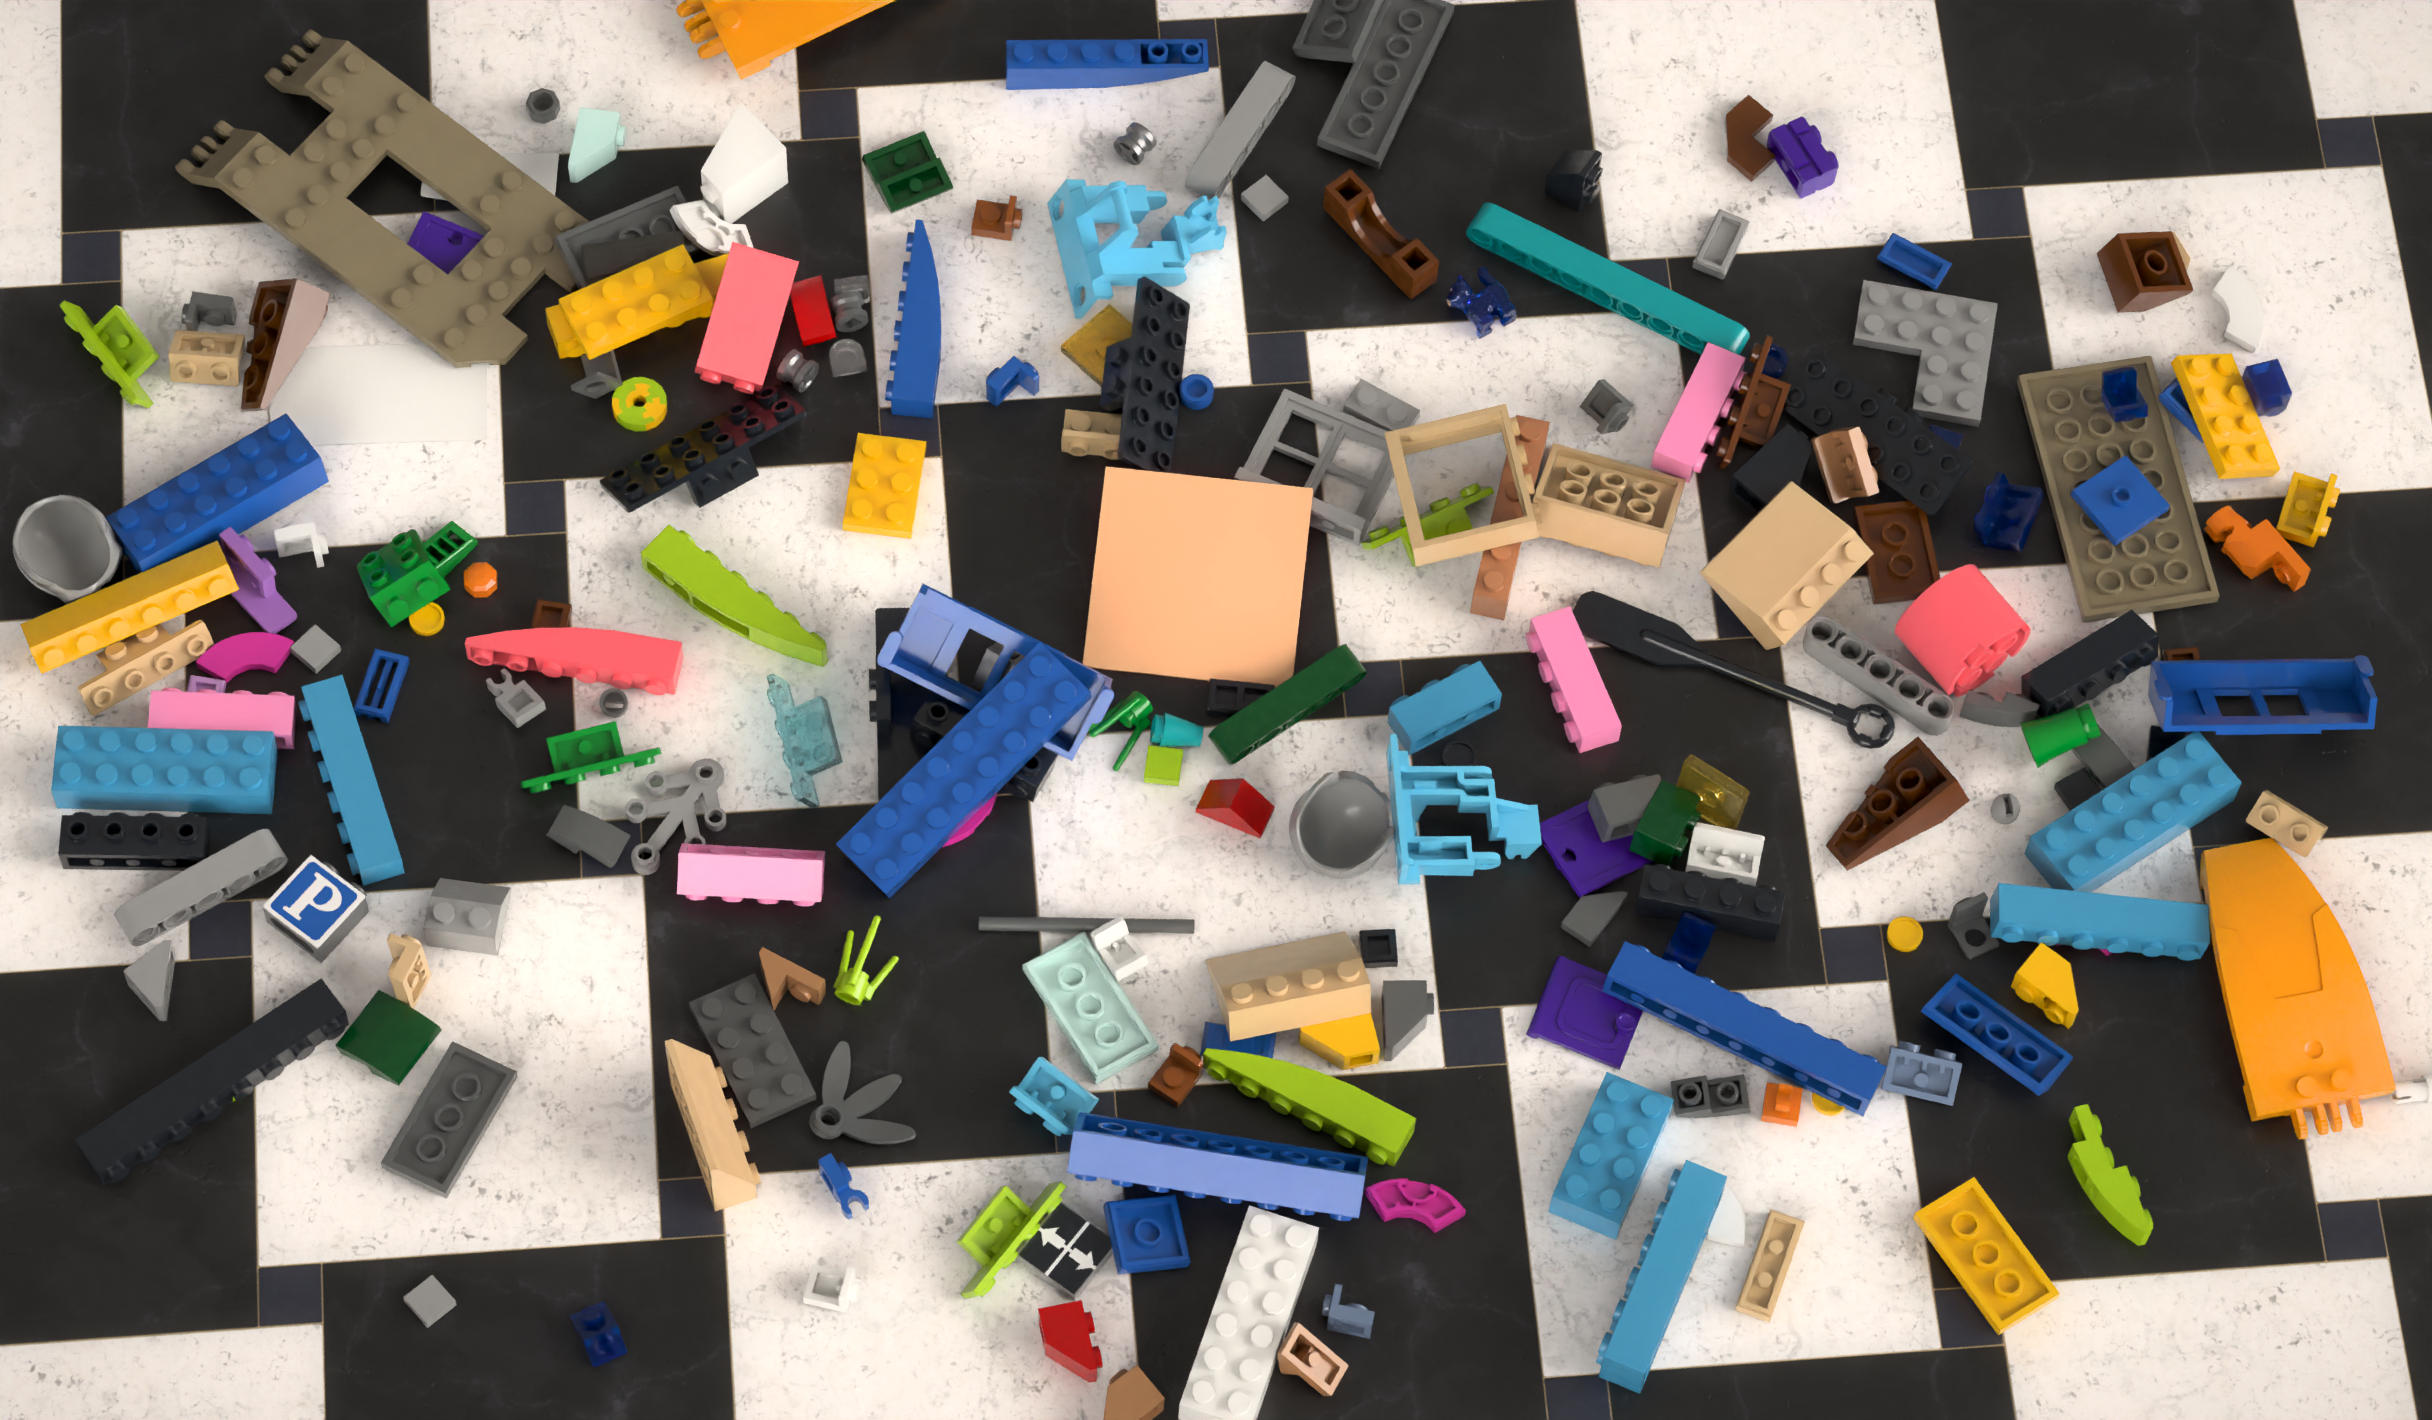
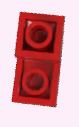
[790,275,836,346]

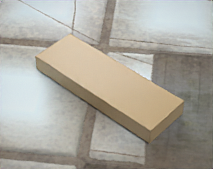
[1735,1209,1805,1323]

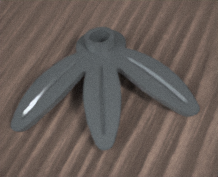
[809,1041,916,1144]

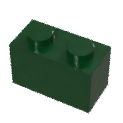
[1629,780,1702,866]

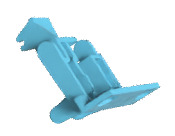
[1047,179,1227,319]
[1386,734,1542,884]

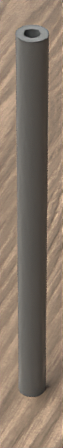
[979,916,1195,934]

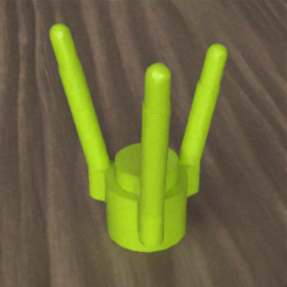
[833,915,899,1005]

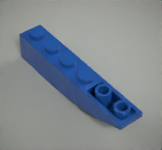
[1005,39,1209,90]
[885,219,941,419]

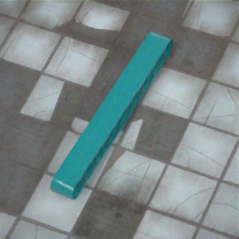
[1466,202,1750,355]

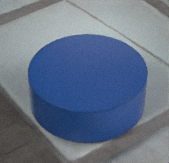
[1179,374,1214,410]

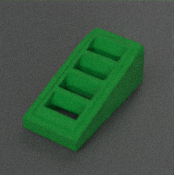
[423,521,478,578]

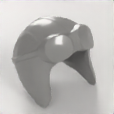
[13,495,123,604]
[1289,771,1395,879]

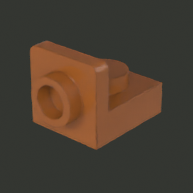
[971,195,1023,241]
[1148,1043,1204,1108]

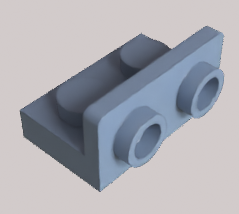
[1881,1041,1962,1106]

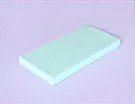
[1022,931,1159,1084]

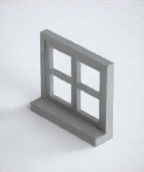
[1234,388,1405,546]

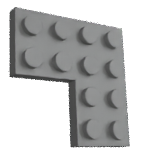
[1853,280,1998,427]

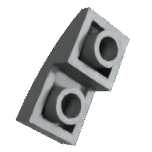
[1959,690,2040,727]
[2071,724,2136,789]
[546,805,631,868]
[1670,1074,1750,1118]

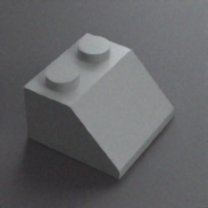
[423,878,511,956]

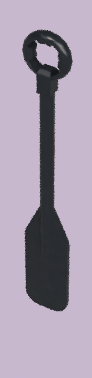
[1573,591,1895,749]

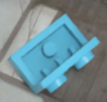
[1009,1057,1099,1136]

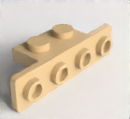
[78,620,215,716]

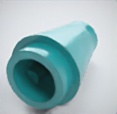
[1150,712,1204,747]

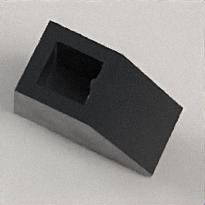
[1545,150,1603,212]

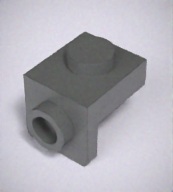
[1579,379,1634,435]

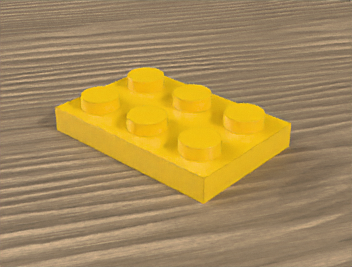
[842,433,926,539]

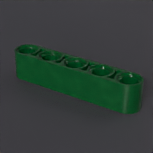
[1208,644,1367,765]

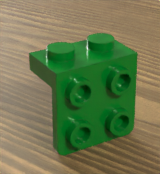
[357,529,451,627]

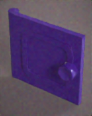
[407,211,484,274]
[1540,799,1654,898]
[1526,956,1643,1070]

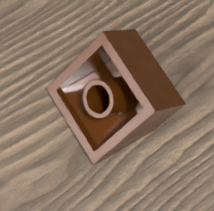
[2096,231,2194,313]

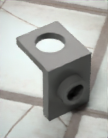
[571,350,623,399]
[1947,892,1999,960]

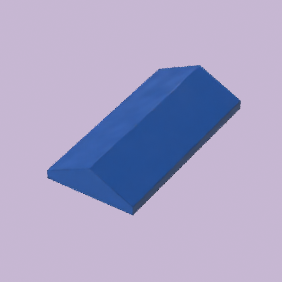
[1921,973,2073,1096]

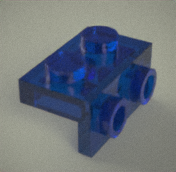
[1974,472,2044,552]

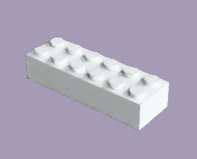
[1178,1205,1319,1420]

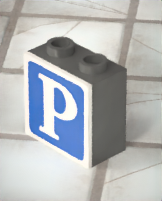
[263,855,369,963]

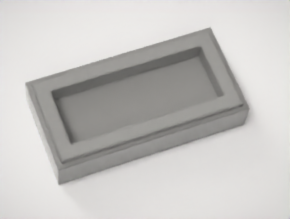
[1692,209,1750,280]

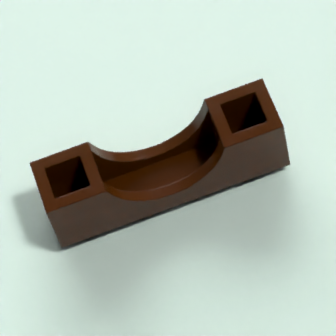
[1323,169,1439,299]

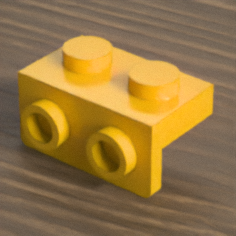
[2276,471,2340,548]

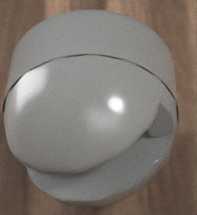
[1990,793,2020,824]

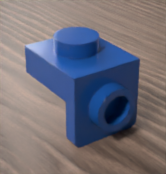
[986,356,1039,407]

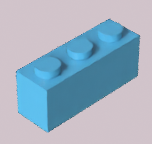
[1387,661,1502,755]

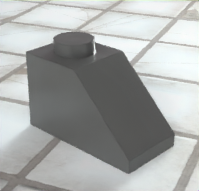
[1381,980,1434,1061]

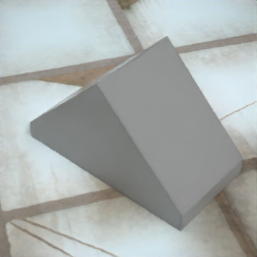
[123,940,176,1021]

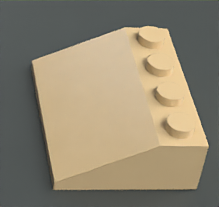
[1532,443,1686,568]
[1699,481,1874,650]
[1206,931,1372,1042]
[665,1039,761,1211]

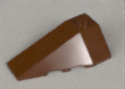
[241,278,330,412]
[1826,737,1970,871]

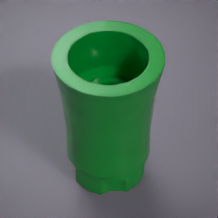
[2019,704,2101,768]

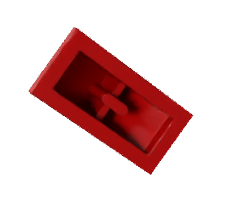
[1195,778,1275,839]

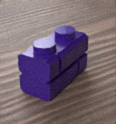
[1766,116,1839,199]

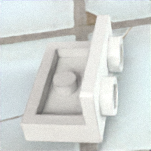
[1685,822,1765,886]

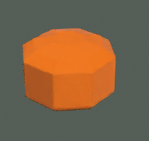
[464,562,498,598]

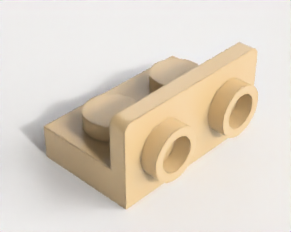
[168,330,245,386]
[1061,409,1122,460]
[2246,790,2328,857]
[387,933,431,1009]

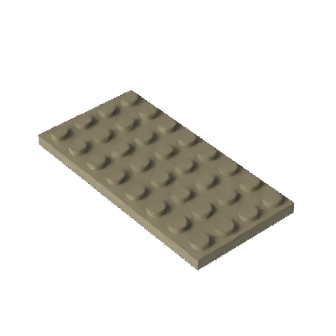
[2017,355,2220,623]

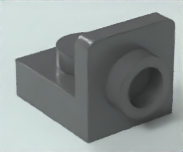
[181,291,237,331]

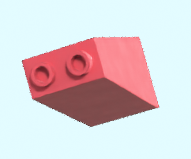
[694,242,799,394]

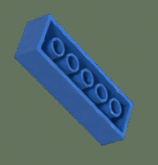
[105,413,329,574]

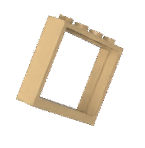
[1384,404,1543,567]

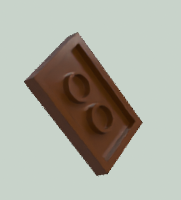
[1853,500,1940,605]

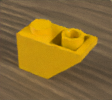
[2011,942,2079,1029]
[1298,1013,1380,1070]

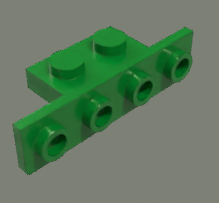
[520,721,662,794]

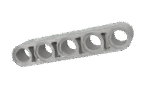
[1185,61,1296,200]
[1803,615,1954,736]
[114,829,288,946]

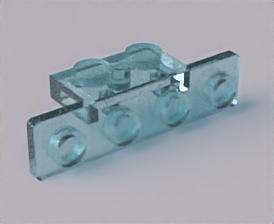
[767,673,843,809]

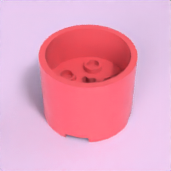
[1895,564,2031,697]

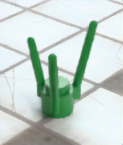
[1087,691,1153,771]

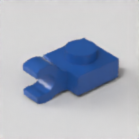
[818,1153,869,1220]

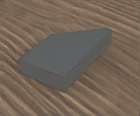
[1560,891,1628,947]

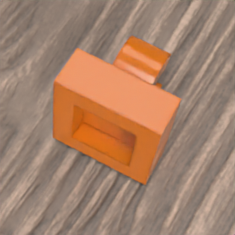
[1761,1082,1803,1127]

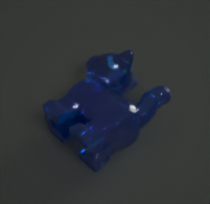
[1446,267,1517,339]

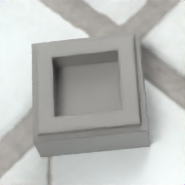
[1241,175,1289,222]
[290,624,341,674]
[403,1275,457,1328]

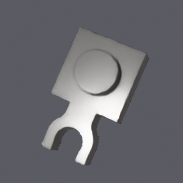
[486,668,546,728]

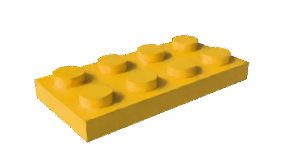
[559,244,714,360]
[2171,353,2280,479]
[1913,1177,2060,1335]

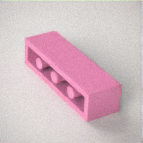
[1651,342,1748,483]
[1526,606,1622,753]
[148,688,297,749]
[677,843,825,906]

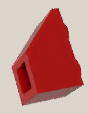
[1038,1300,1103,1383]

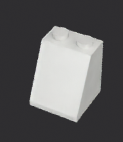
[700,103,788,224]

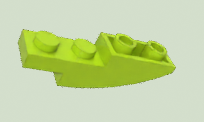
[2067,1104,2153,1246]

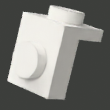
[273,521,329,568]
[1091,916,1149,981]
[803,1264,861,1313]

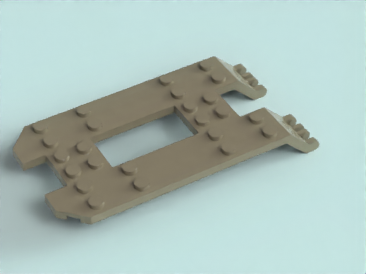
[175,29,589,368]

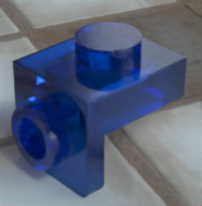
[2101,366,2148,422]
[1662,912,1716,974]
[570,1301,627,1367]

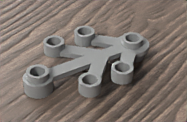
[625,759,726,875]

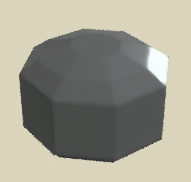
[526,88,560,124]

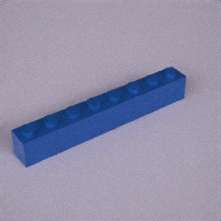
[1602,941,1887,1117]

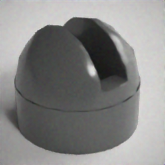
[599,688,628,718]

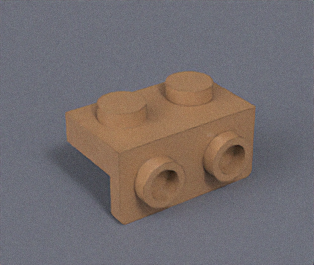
[1812,426,1879,503]

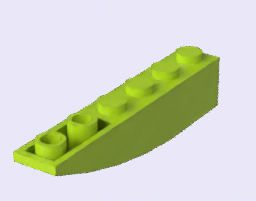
[641,525,828,667]
[1203,1048,1416,1167]

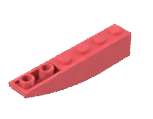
[465,627,684,695]

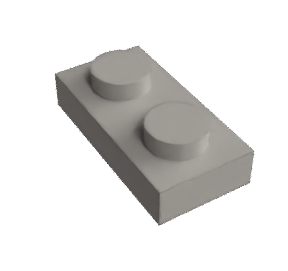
[1343,379,1420,431]

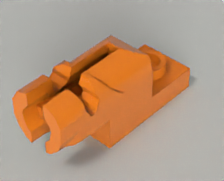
[2204,506,2311,592]

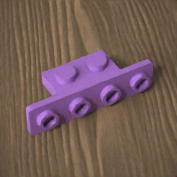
[219,527,297,634]

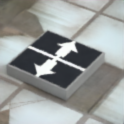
[1016,1201,1113,1301]

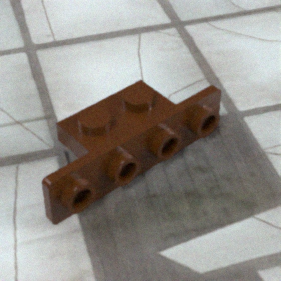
[1716,335,1791,469]

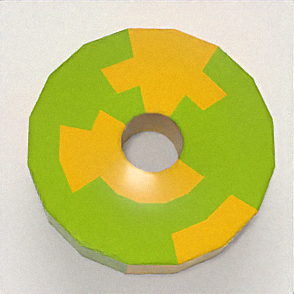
[612,377,667,432]

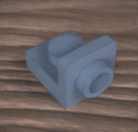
[1321,1284,1375,1339]

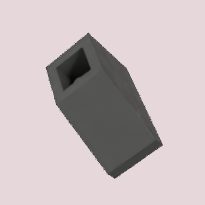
[1587,774,1662,842]

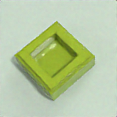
[1144,745,1183,786]

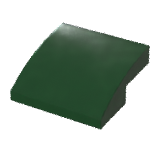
[862,131,954,214]
[335,990,442,1086]

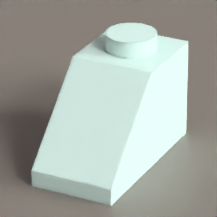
[568,107,627,183]

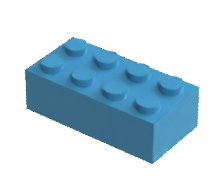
[1548,1072,1674,1240]

